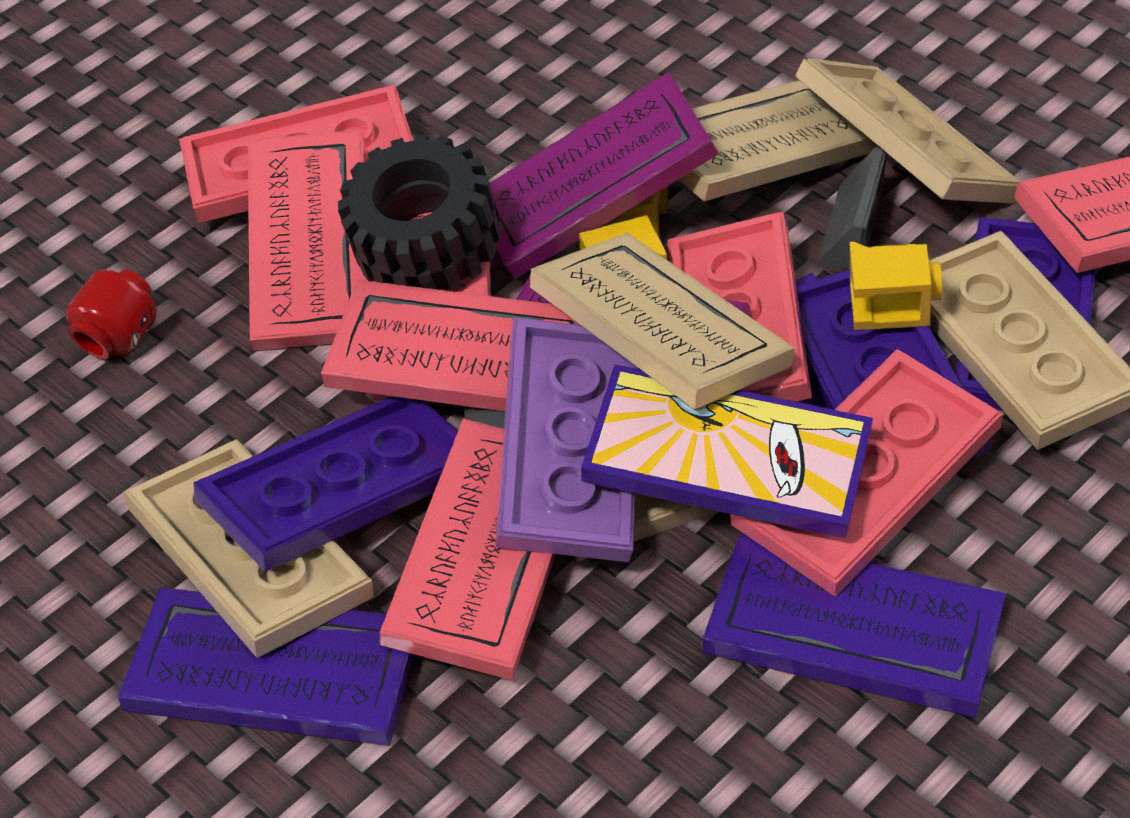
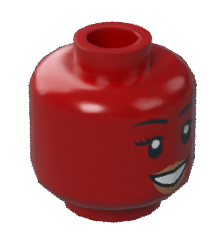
[66,269,157,359]

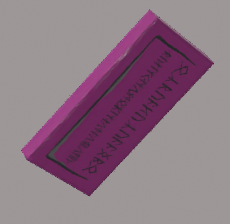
[489,72,719,279]

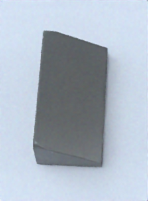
[818,147,886,269]

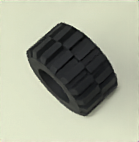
[338,135,501,292]

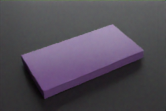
[495,317,639,562]

